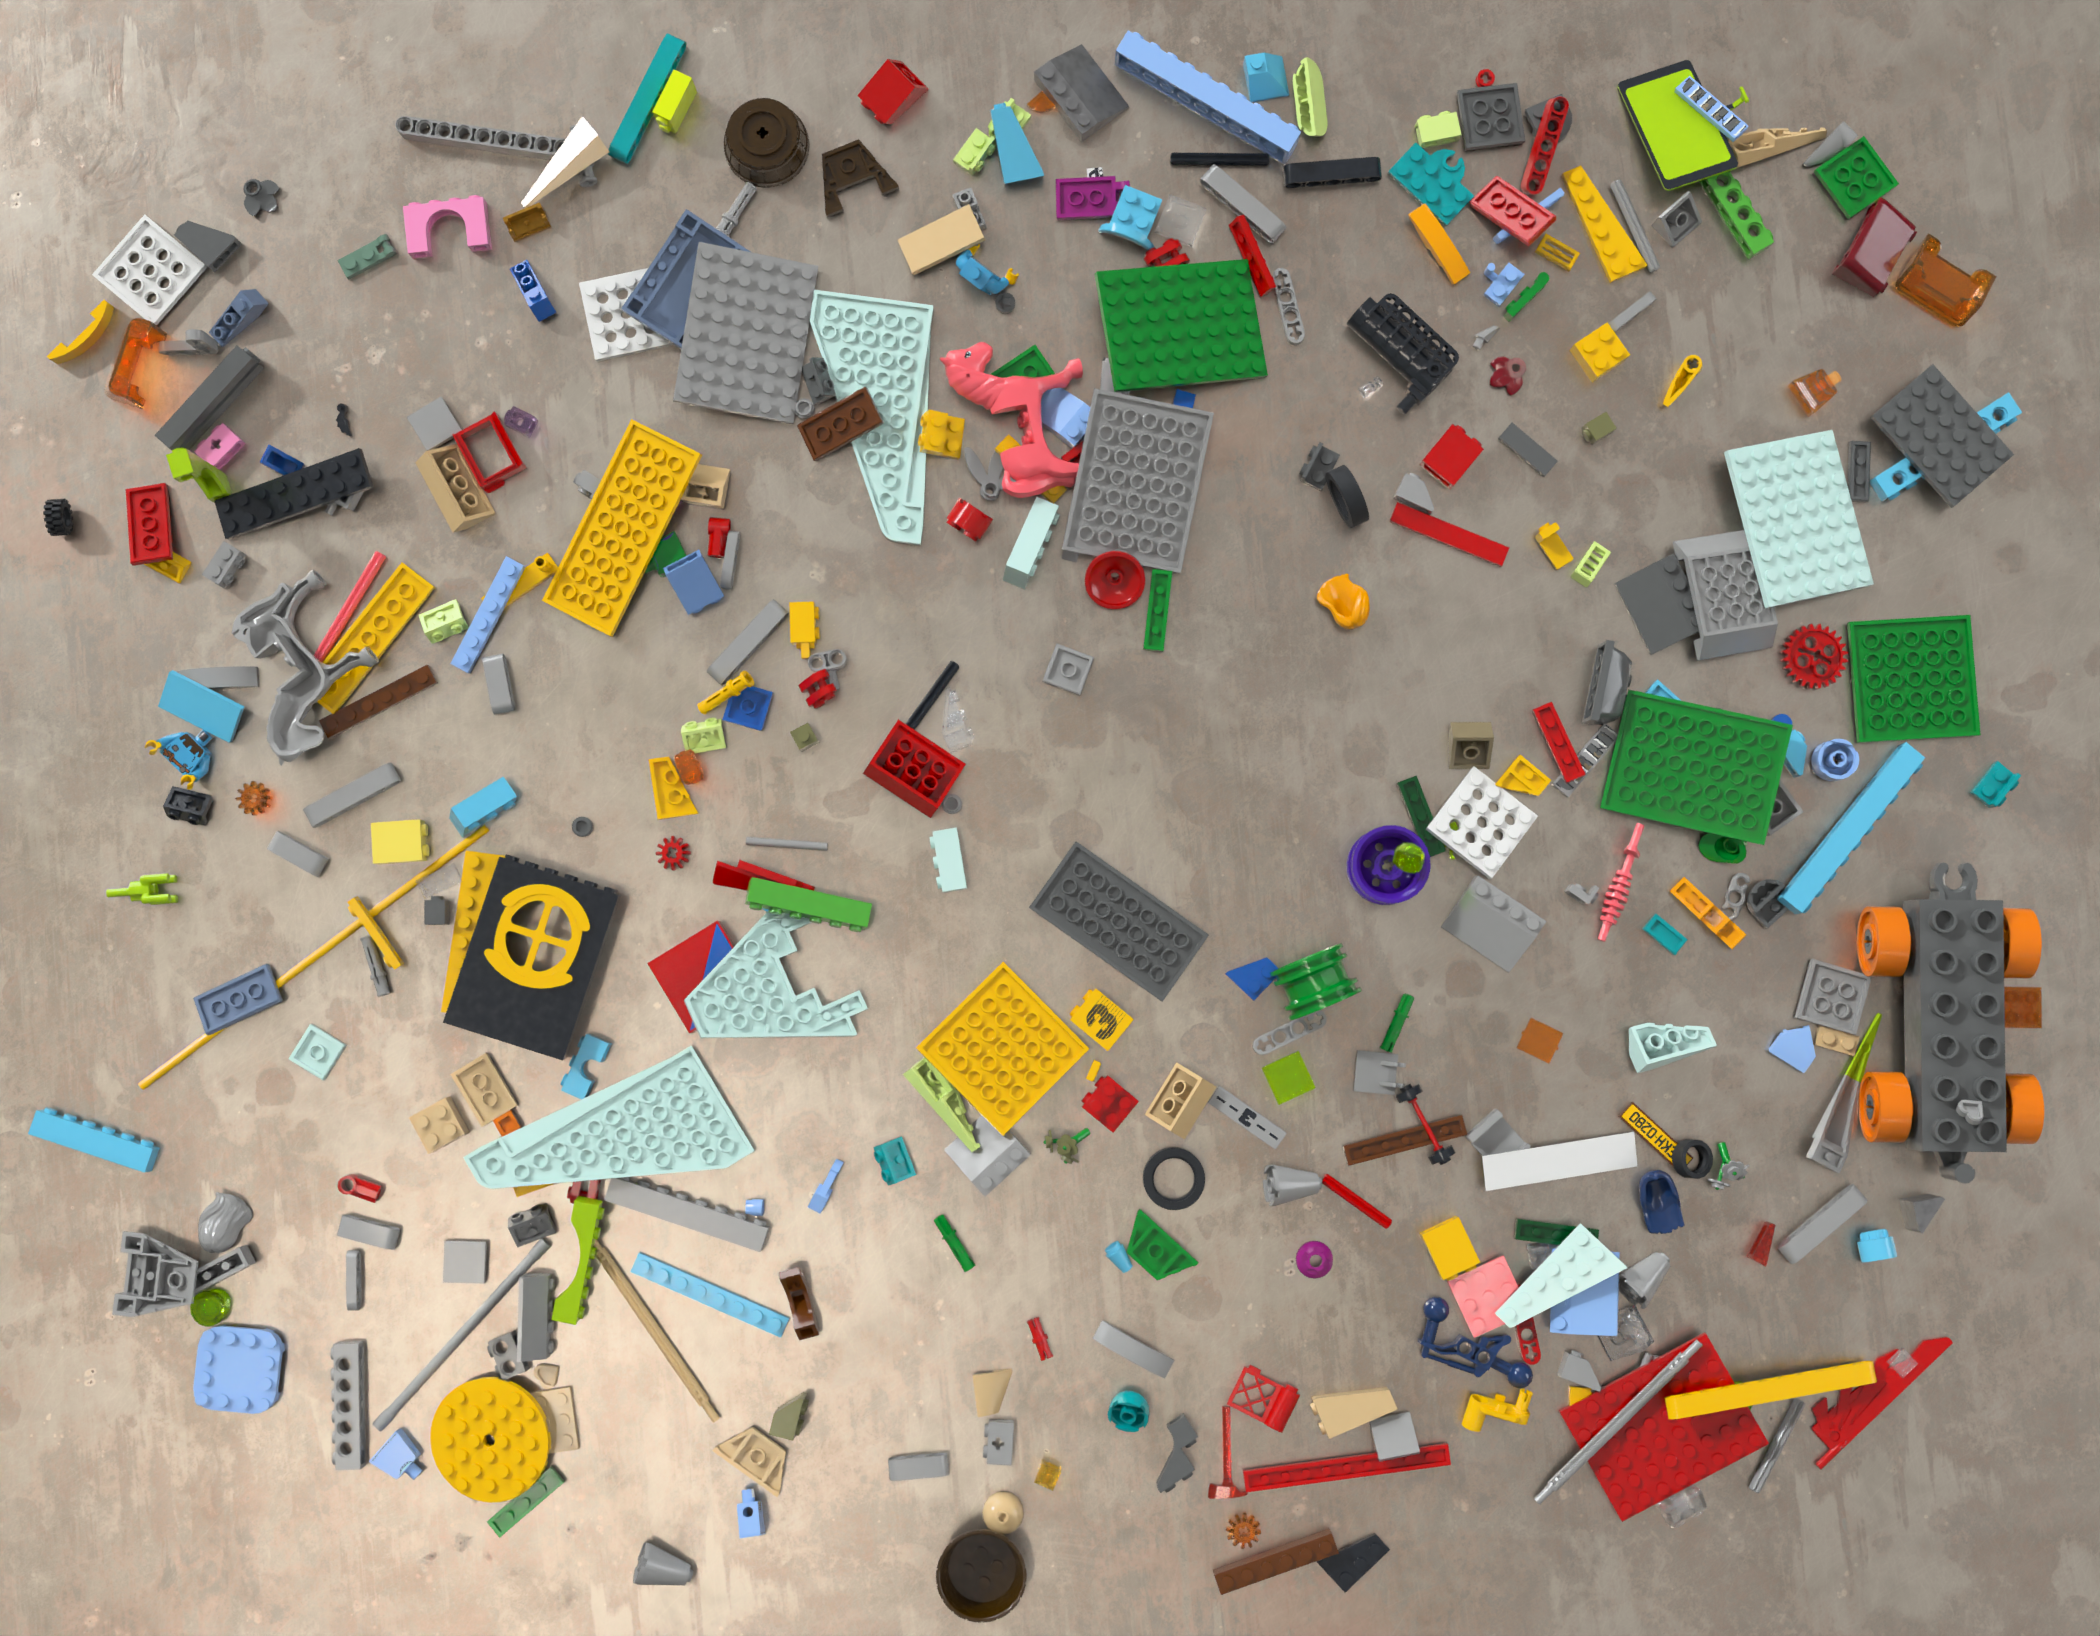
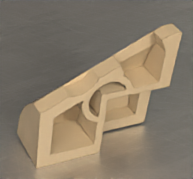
[973,1368,1012,1417]

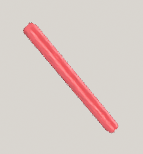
[314,551,386,662]

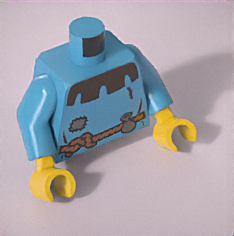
[956,244,1019,295]
[145,730,212,790]

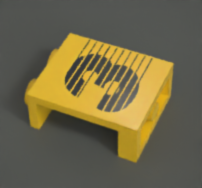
[1070,988,1134,1051]

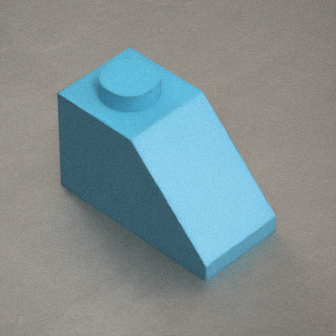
[1784,729,1807,778]

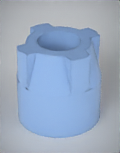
[745,1199,764,1216]

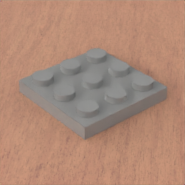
[1794,959,1872,1035]

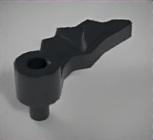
[336,403,352,436]

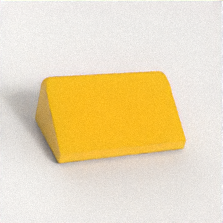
[144,552,191,583]

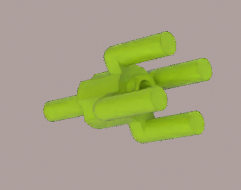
[106,873,178,905]

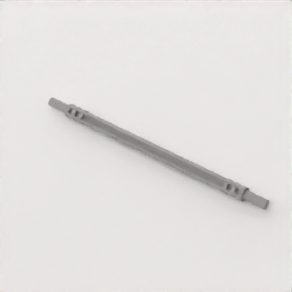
[1534,1339,1703,1504]

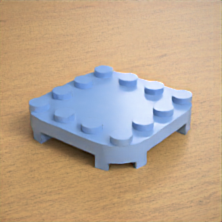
[193,1325,285,1414]

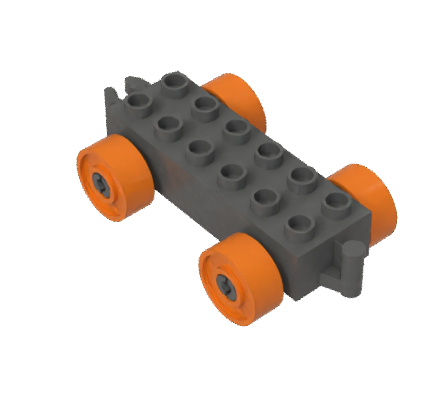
[1857,863,2044,1184]

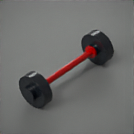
[1396,1083,1456,1165]

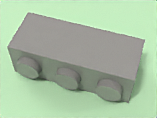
[195,1245,256,1294]

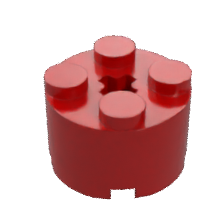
[946,497,993,542]

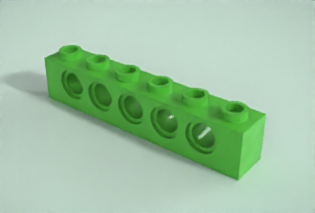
[1699,171,1774,260]

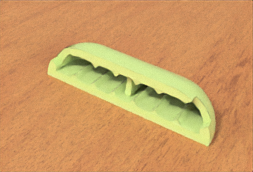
[1293,57,1328,137]

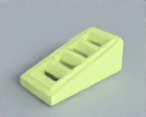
[1571,541,1611,587]

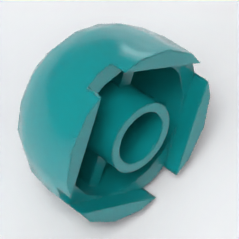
[1107,1391,1150,1432]

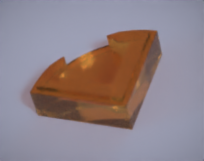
[1027,91,1055,113]

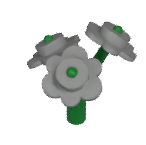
[1708,1142,1749,1190]

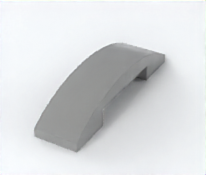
[176,666,259,689]
[1093,1320,1175,1379]

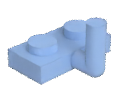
[1483,263,1525,307]

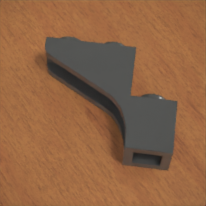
[1156,1413,1198,1493]

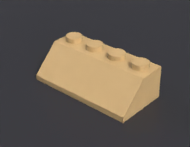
[415,444,495,533]

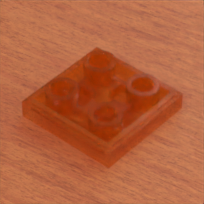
[2004,987,2042,1028]

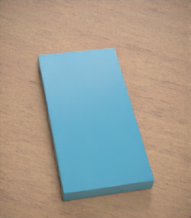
[158,670,244,743]

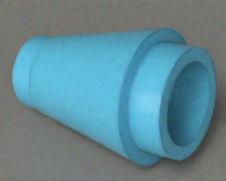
[1105,1241,1133,1273]

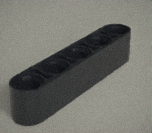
[1283,157,1382,188]

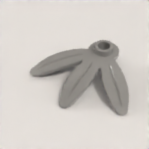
[964,447,1016,501]

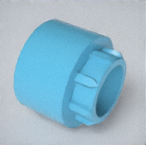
[1857,1229,1898,1263]

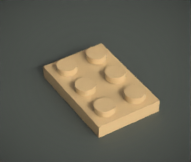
[450,1053,518,1127]
[530,1386,580,1454]

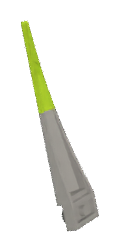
[1806,1013,1882,1174]

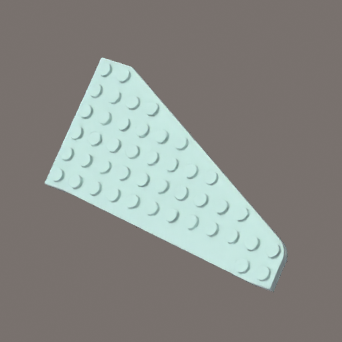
[810,290,934,545]

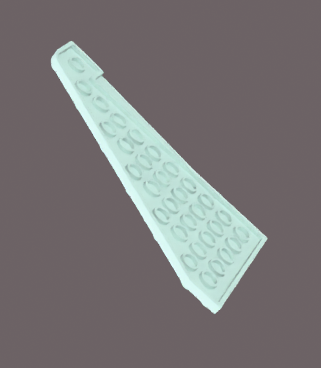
[463,1046,754,1189]

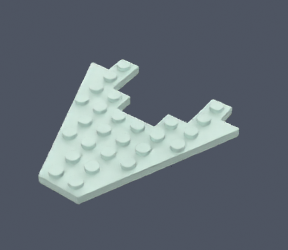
[684,910,868,1038]

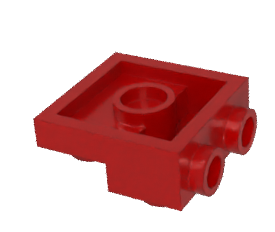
[1081,1075,1139,1133]

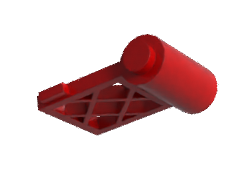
[1227,1365,1300,1433]

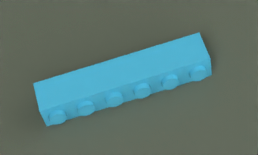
[28,1107,160,1173]

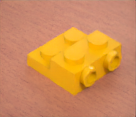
[918,410,965,460]

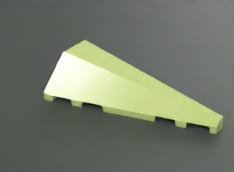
[903,1057,980,1152]

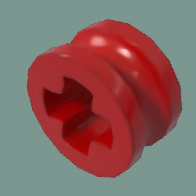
[1475,69,1495,87]

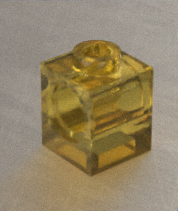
[1034,1459,1061,1491]

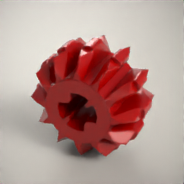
[656,836,691,871]

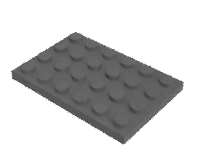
[1870,364,2014,508]

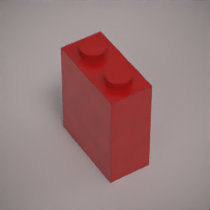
[1419,424,1484,490]

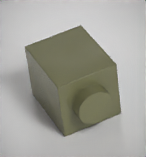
[1582,412,1617,445]
[790,723,820,752]

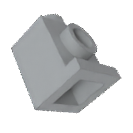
[573,470,601,499]

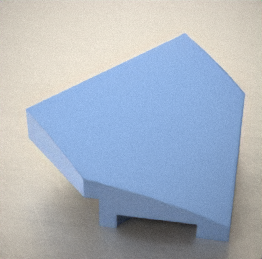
[1769,1025,1816,1073]

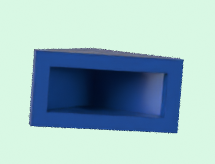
[260,445,304,475]

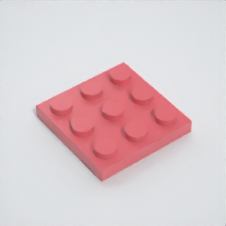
[1447,1255,1519,1338]

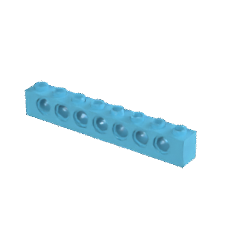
[1870,392,2022,501]

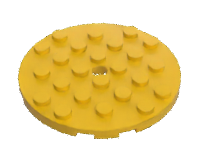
[430,1377,551,1503]

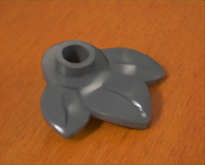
[243,179,280,216]

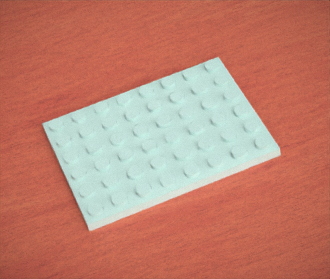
[1724,430,1874,609]

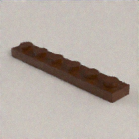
[319,665,438,739]
[1343,1115,1468,1166]

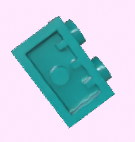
[1970,761,2021,808]
[874,1136,916,1186]

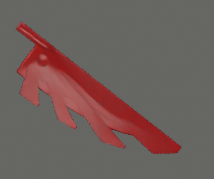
[1811,1337,1953,1470]

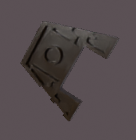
[822,139,899,218]

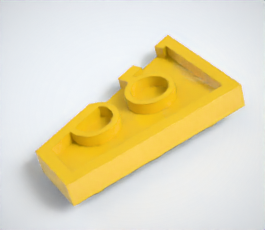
[648,756,698,820]

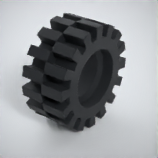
[43,498,73,536]

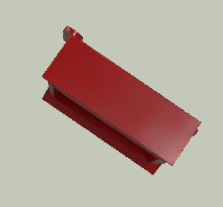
[452,411,527,493]

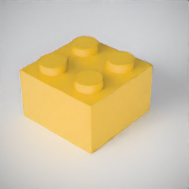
[1569,322,1630,383]

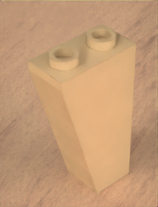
[1310,1387,1397,1439]

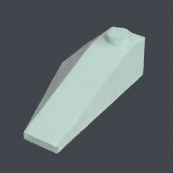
[1629,1023,1717,1073]

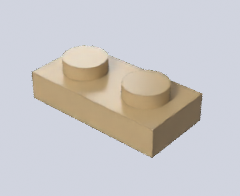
[1813,1025,1860,1056]

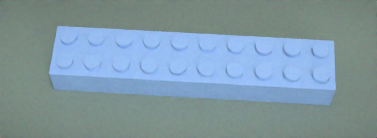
[1115,30,1301,165]

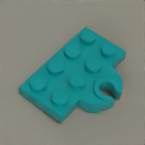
[1388,142,1474,226]

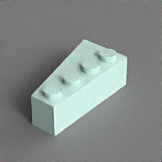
[1003,497,1060,590]

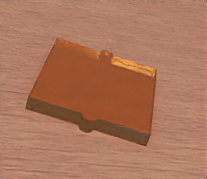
[1516,1018,1563,1064]

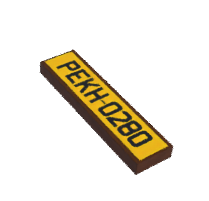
[1618,1102,1694,1168]

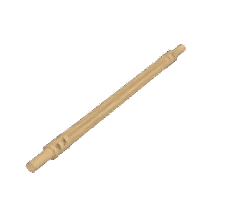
[594,1240,720,1423]

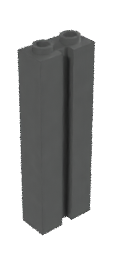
[154,345,264,450]

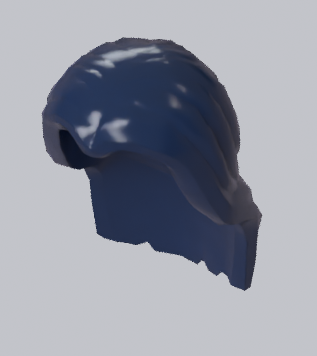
[1639,1170,1685,1234]

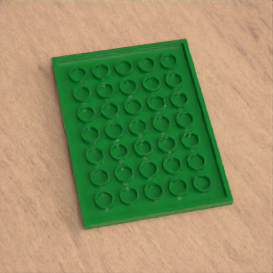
[1094,259,1268,392]
[1600,689,1793,845]

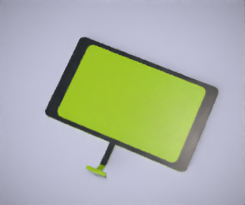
[1618,60,1749,191]

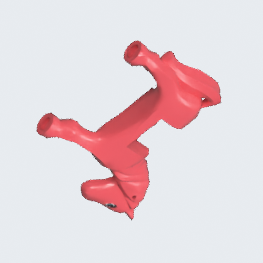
[940,342,1083,498]

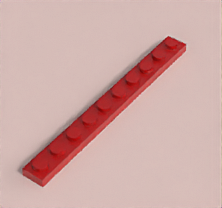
[1243,1443,1451,1493]

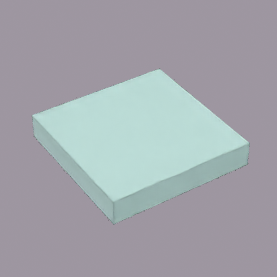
[289,1024,346,1080]

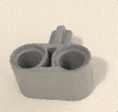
[808,649,847,690]

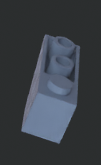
[209,289,269,347]

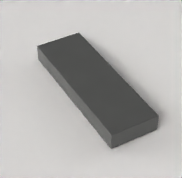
[1498,422,1558,477]
[1847,441,1871,502]

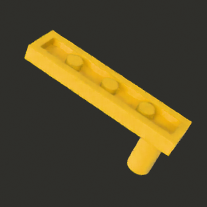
[481,552,558,608]

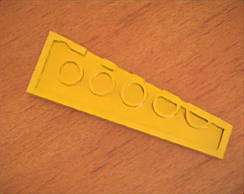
[1561,165,1647,283]

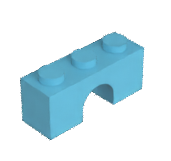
[560,1034,612,1100]

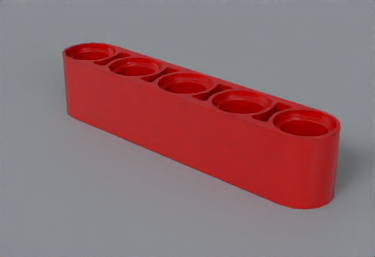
[1521,96,1569,195]

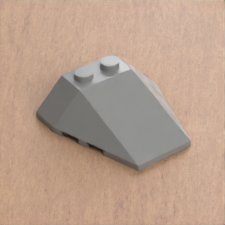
[112,1231,199,1317]

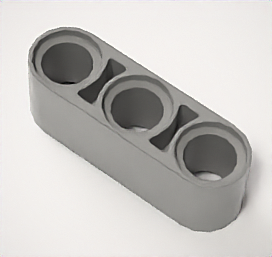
[483,654,515,715]
[267,831,329,877]
[337,1214,400,1250]
[888,1453,949,1481]

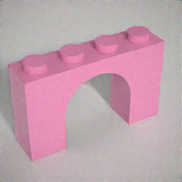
[403,195,492,259]

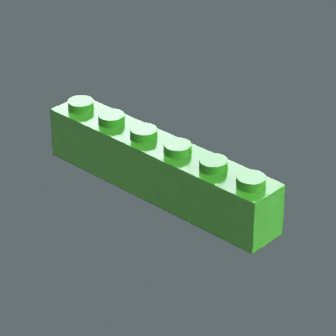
[745,877,872,932]

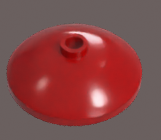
[1085,551,1145,609]

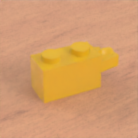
[789,601,820,659]

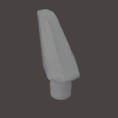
[1473,326,1500,350]

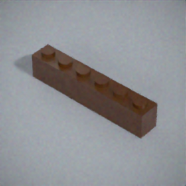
[1213,1528,1339,1595]

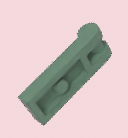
[337,234,397,280]

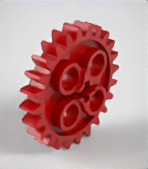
[1780,624,1848,690]

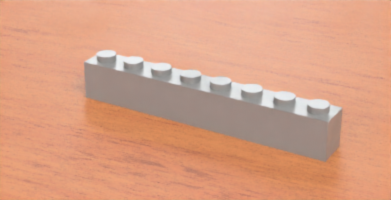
[604,1177,770,1252]

